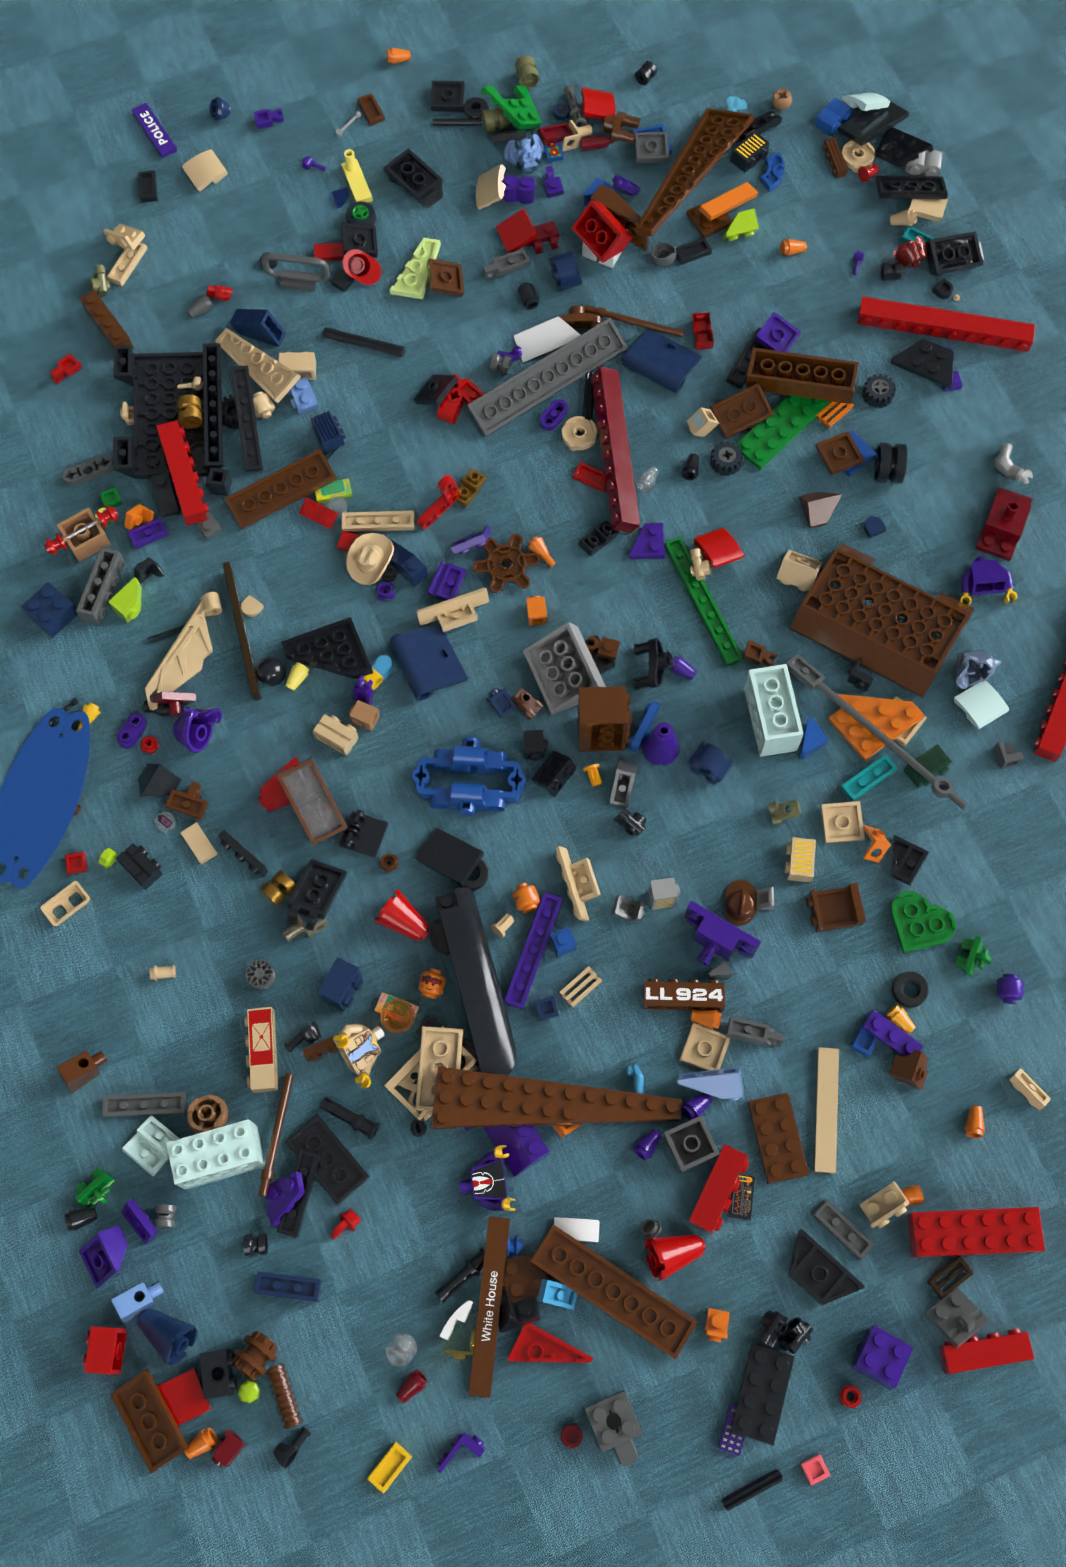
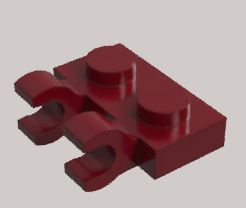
[527,221,559,255]

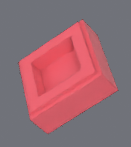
[800,1454,831,1486]

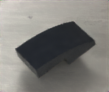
[578,521,619,556]

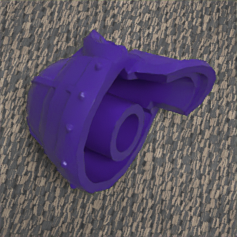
[173,707,222,753]

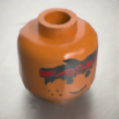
[418,968,446,999]

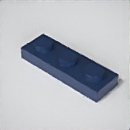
[254,1271,321,1302]

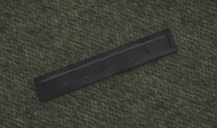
[230,365,263,472]

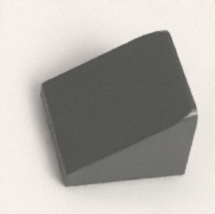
[707,962,733,980]

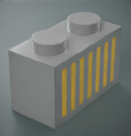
[648,877,680,910]

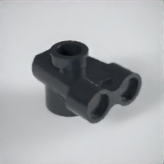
[614,808,647,836]
[758,1310,788,1349]
[778,1317,813,1354]

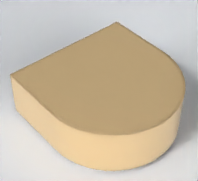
[241,595,264,617]

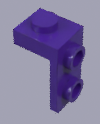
[437,1432,486,1473]

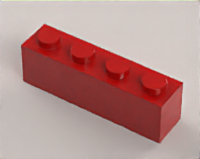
[689,1144,750,1235]
[938,1328,1035,1374]

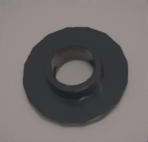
[463,97,489,119]

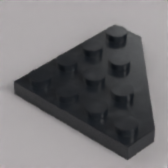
[281,617,373,679]

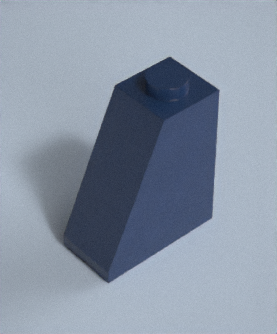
[229,309,286,346]

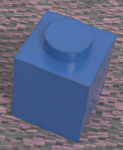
[550,927,576,958]

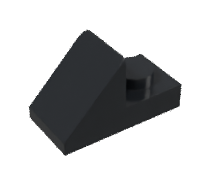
[498,1296,541,1333]

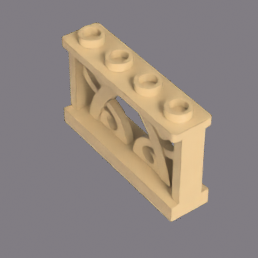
[384,1026,478,1121]

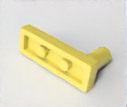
[341,149,373,203]

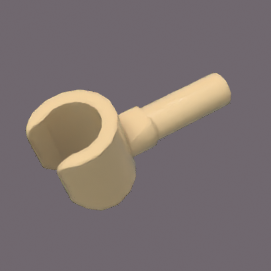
[177,377,203,391]

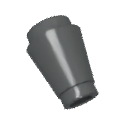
[187,295,214,318]

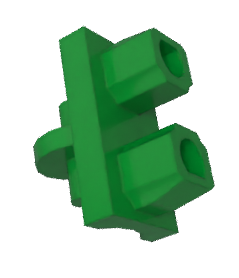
[955,936,992,976]
[75,1168,116,1208]

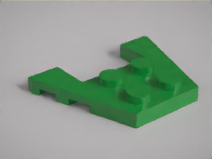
[481,85,542,129]

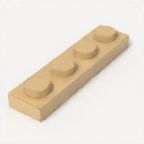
[342,511,415,532]

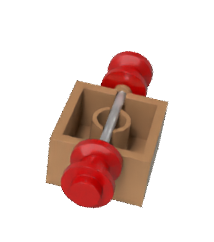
[44,505,119,562]

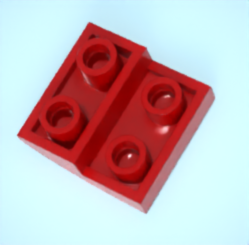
[580,87,615,121]
[693,527,744,569]

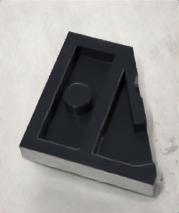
[893,835,929,886]

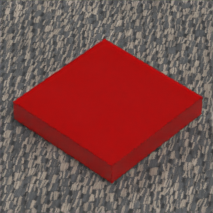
[496,208,538,253]
[157,1368,212,1426]

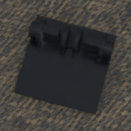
[339,810,389,858]

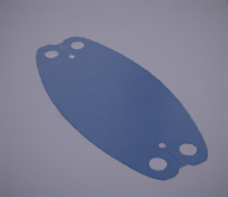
[0,708,90,889]

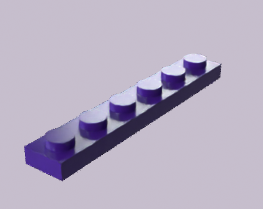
[504,892,563,1010]

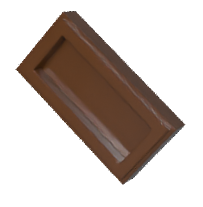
[357,93,385,126]

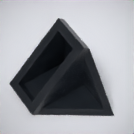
[138,763,181,797]

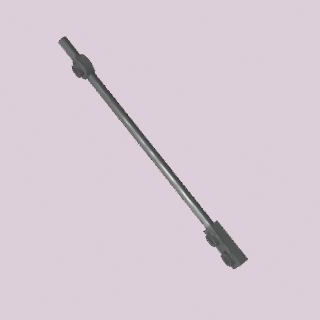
[785,654,967,810]

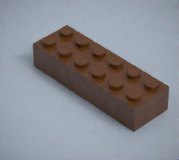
[746,348,859,404]

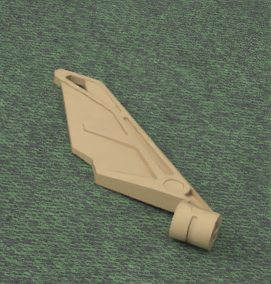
[145,592,223,710]

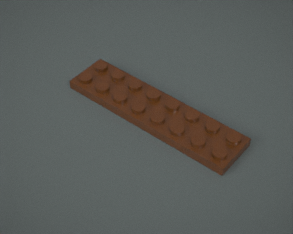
[530,1224,698,1360]

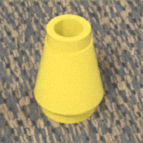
[285,662,310,691]

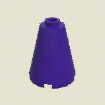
[642,723,680,766]

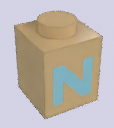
[686,407,719,437]

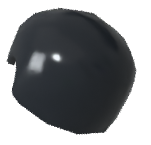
[255,657,286,686]

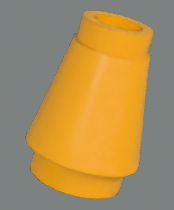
[885,1005,916,1034]

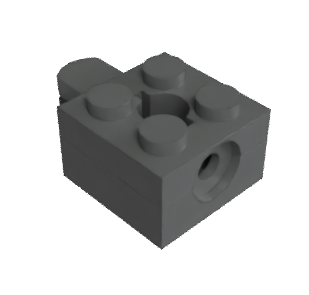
[584,1390,643,1466]

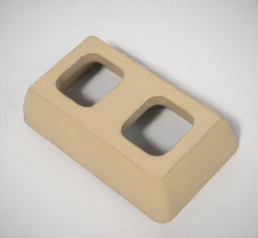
[40,881,90,926]

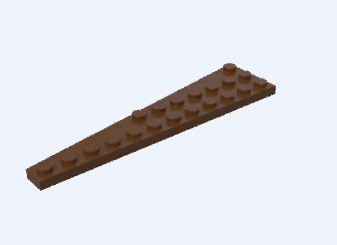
[635,108,754,237]
[430,1067,682,1129]

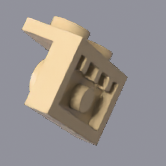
[103,224,145,250]
[859,1181,909,1229]

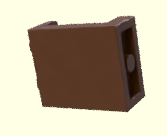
[806,883,866,932]

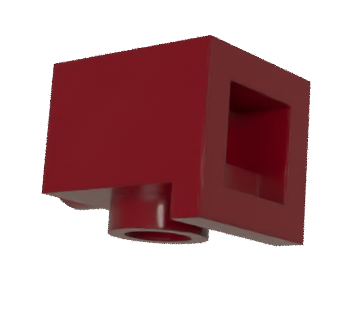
[211,1429,247,1467]

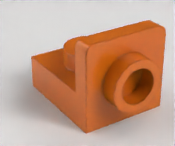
[124,504,154,530]
[704,1308,730,1343]

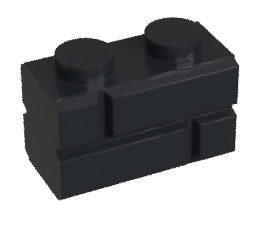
[116,843,162,889]

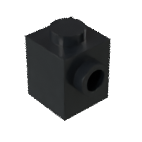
[206,467,232,496]
[524,730,548,761]

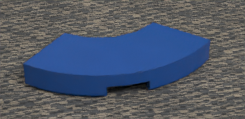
[760,152,784,192]

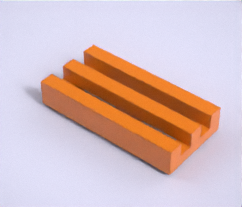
[816,401,854,429]

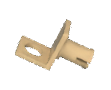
[562,120,592,151]

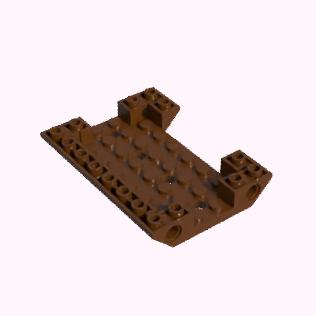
[790,543,975,697]

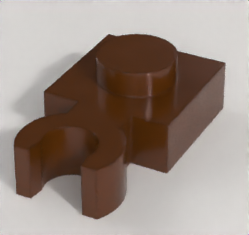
[587,636,621,661]
[742,640,777,667]

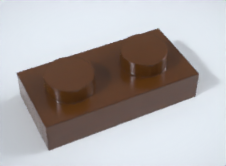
[302,1034,339,1062]

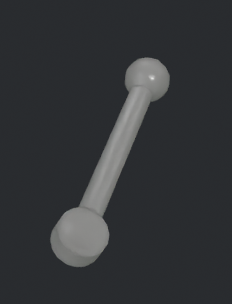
[336,111,361,136]

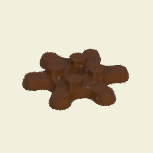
[473,534,540,593]

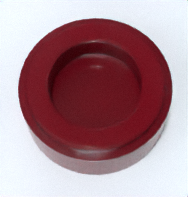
[561,1424,583,1448]

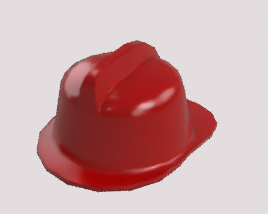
[342,249,382,285]

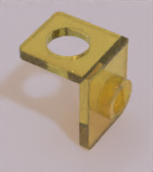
[444,1329,476,1359]

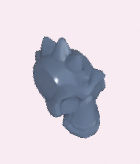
[955,650,1001,689]

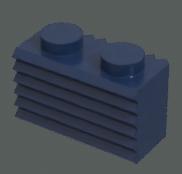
[310,411,346,452]

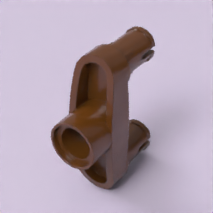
[603,111,641,144]
[559,305,602,329]

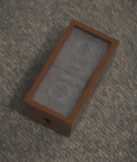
[277,757,348,845]

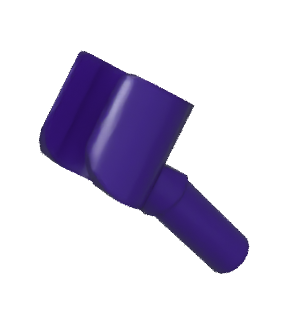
[302,156,326,171]
[852,250,864,275]

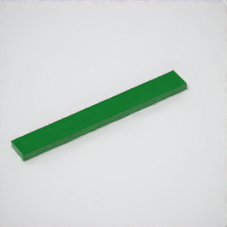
[664,536,743,667]

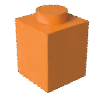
[526,596,547,626]

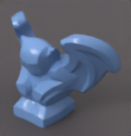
[504,134,545,173]

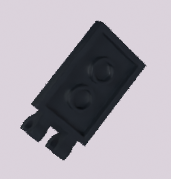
[287,859,347,931]

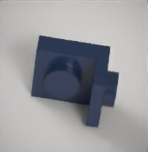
[486,688,517,718]

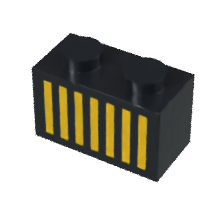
[730,131,769,173]

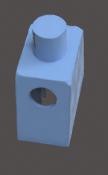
[111,1281,164,1324]

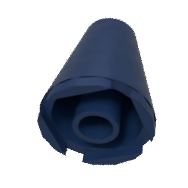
[137,1308,198,1366]

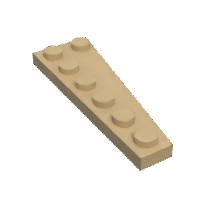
[215,328,301,403]

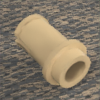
[150,965,176,981]

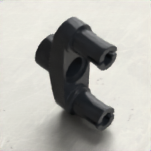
[633,638,673,690]

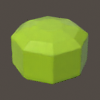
[98,848,117,869]
[238,1380,261,1403]

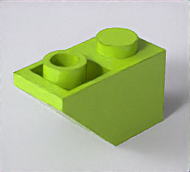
[722,208,759,241]

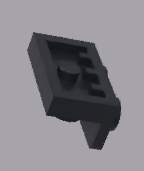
[531,750,576,797]

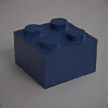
[21,582,78,638]
[318,957,363,1012]

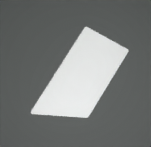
[514,316,581,362]

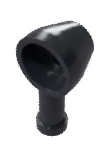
[284,1021,321,1053]
[273,1427,311,1469]

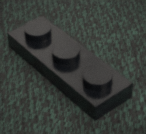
[218,830,268,877]

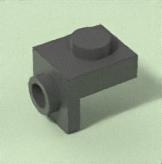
[611,895,645,922]

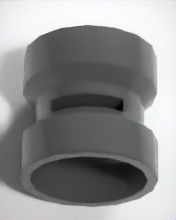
[490,353,512,374]
[154,1204,177,1228]

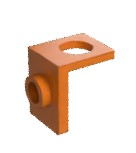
[863,825,891,863]

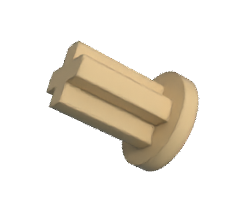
[490,913,515,938]

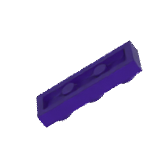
[862,1010,923,1056]

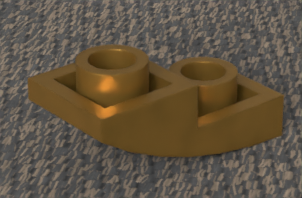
[455,468,487,508]

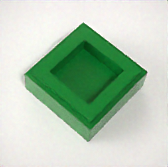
[99,487,123,508]

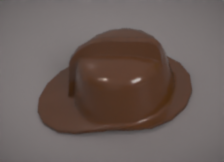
[724,880,757,925]

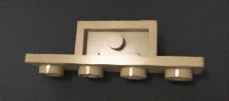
[416,588,489,632]
[556,846,601,922]

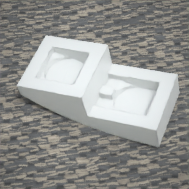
[554,1217,599,1242]
[440,1300,474,1340]

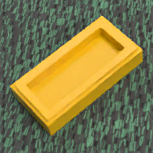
[367,1442,413,1494]

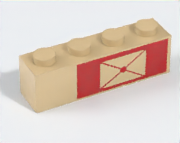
[244,1007,278,1093]

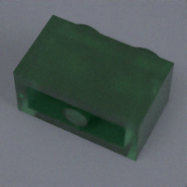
[904,744,952,788]

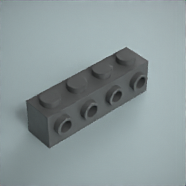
[76,547,125,625]

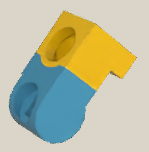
[363,655,393,690]

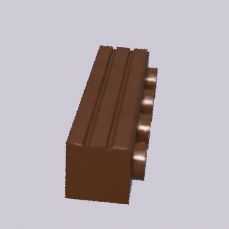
[822,137,848,179]

